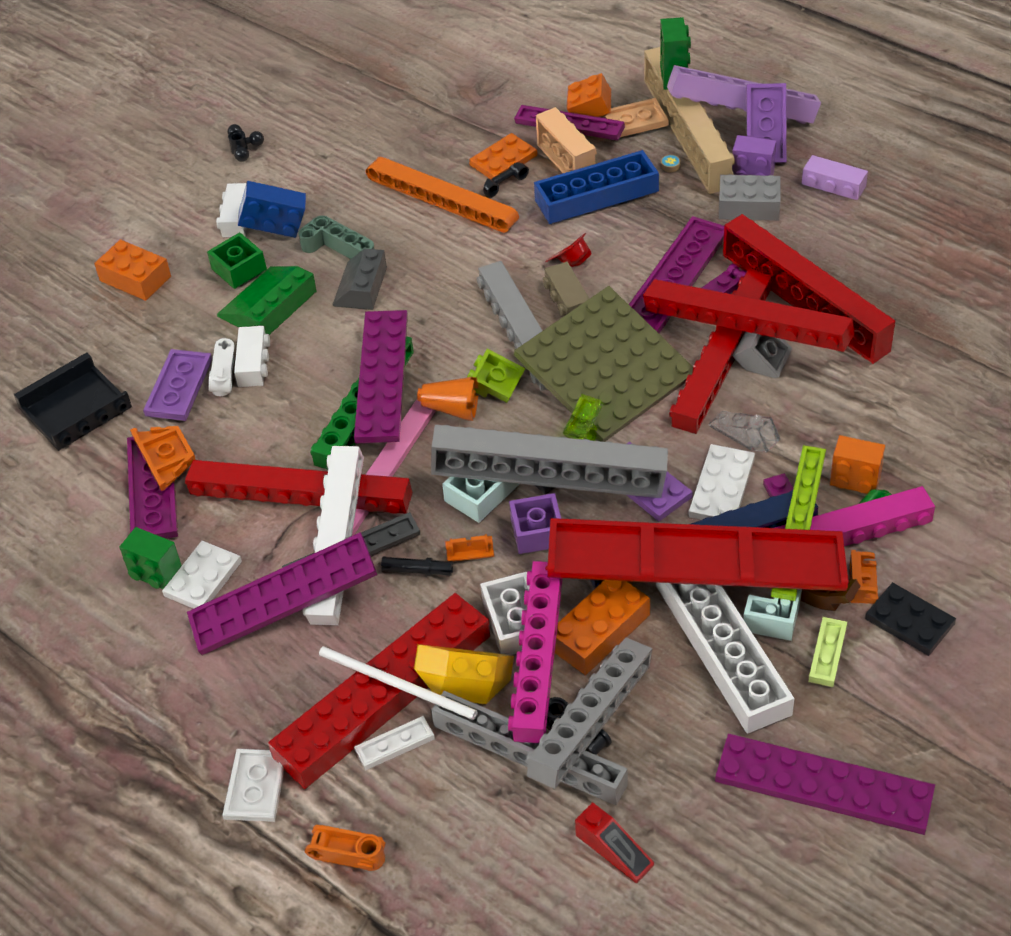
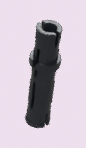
[381,556,453,577]

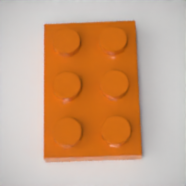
[469,133,538,179]

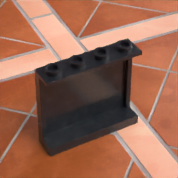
[14,352,132,451]

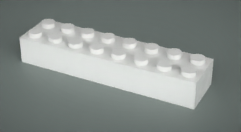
[656,583,794,734]

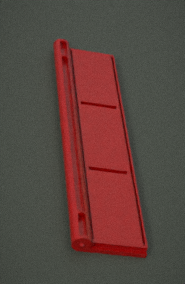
[545,518,849,591]

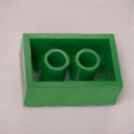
[660,17,691,90]

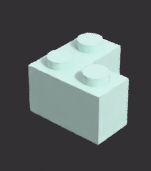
[743,589,802,641]

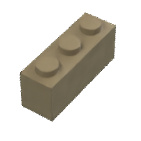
[543,261,589,316]

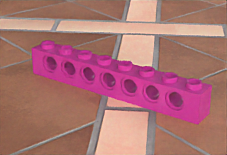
[508,561,563,743]

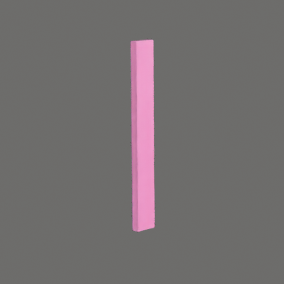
[352,400,436,536]

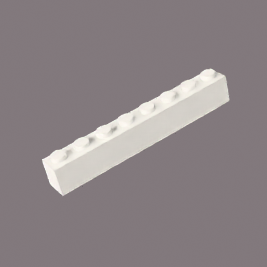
[303,446,364,625]

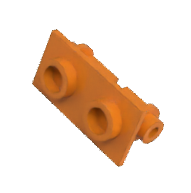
[445,534,494,562]

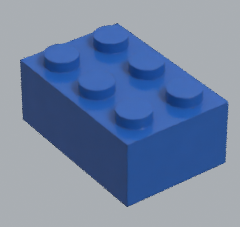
[238,181,306,238]

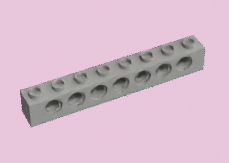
[526,637,652,789]
[431,691,628,805]

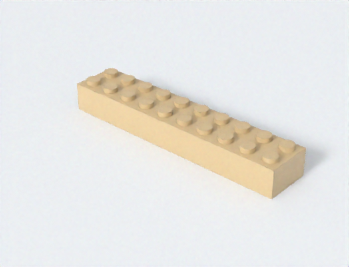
[644,47,735,194]

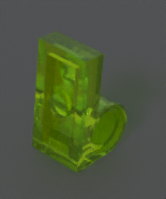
[563,394,603,441]

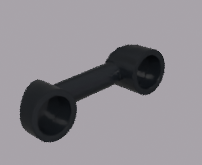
[483,162,529,198]

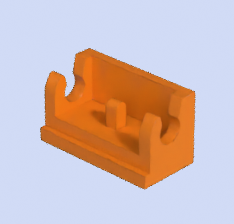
[849,550,878,604]

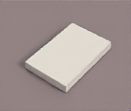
[222,749,284,822]

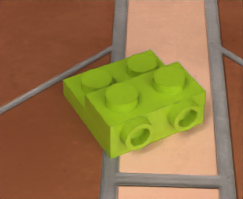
[467,349,525,403]

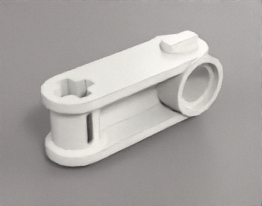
[209,338,234,396]

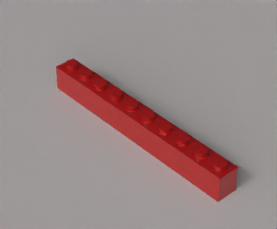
[669,269,772,434]
[643,279,854,352]
[185,460,413,514]

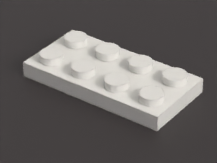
[689,444,755,520]

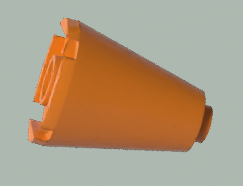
[417,377,478,421]

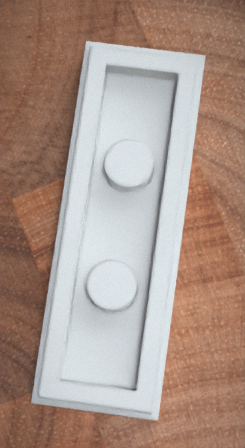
[354,716,435,771]

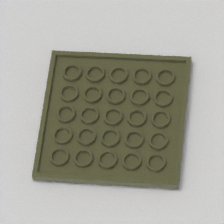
[514,286,693,442]

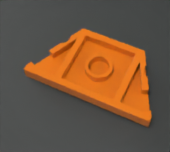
[130,426,196,491]

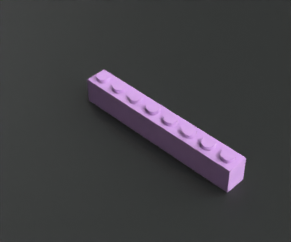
[667,65,821,124]

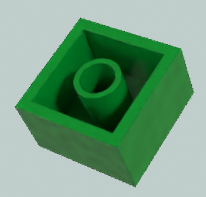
[207,232,267,289]
[119,527,182,589]

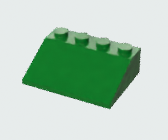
[217,266,317,335]

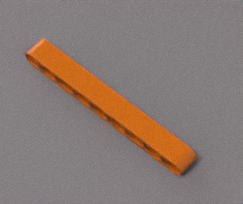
[366,157,519,233]

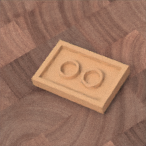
[602,98,669,138]

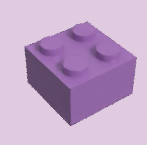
[732,135,776,176]
[509,493,561,554]

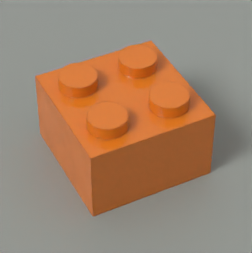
[567,73,611,117]
[830,435,886,494]

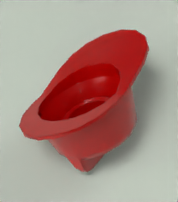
[545,233,592,267]

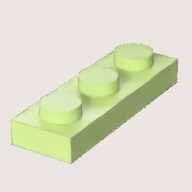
[808,617,847,687]

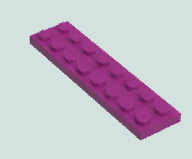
[354,310,408,443]
[187,532,378,655]
[715,733,935,835]

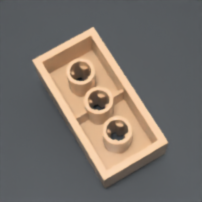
[536,107,597,173]

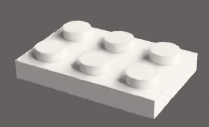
[162,541,242,609]

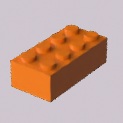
[555,580,650,676]

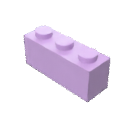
[802,155,868,200]

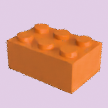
[94,239,171,301]

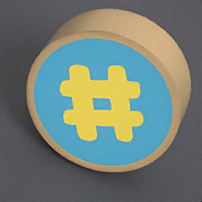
[661,155,680,173]

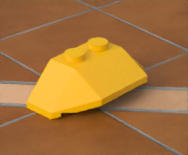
[414,644,514,704]

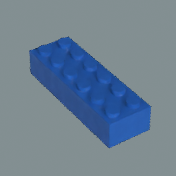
[534,150,659,224]

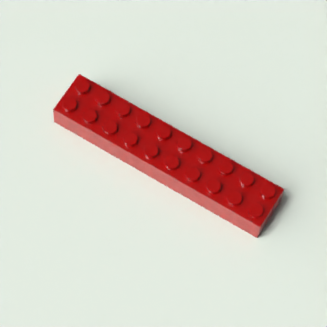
[723,214,895,364]
[268,593,491,789]

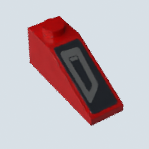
[575,802,654,883]

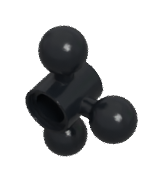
[227,124,264,162]

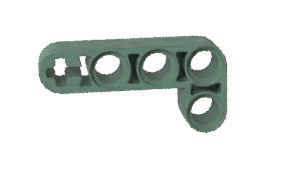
[298,215,375,259]

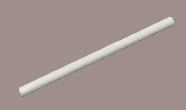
[319,646,477,720]

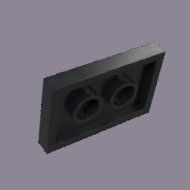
[865,582,956,656]

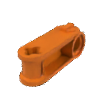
[305,825,386,871]

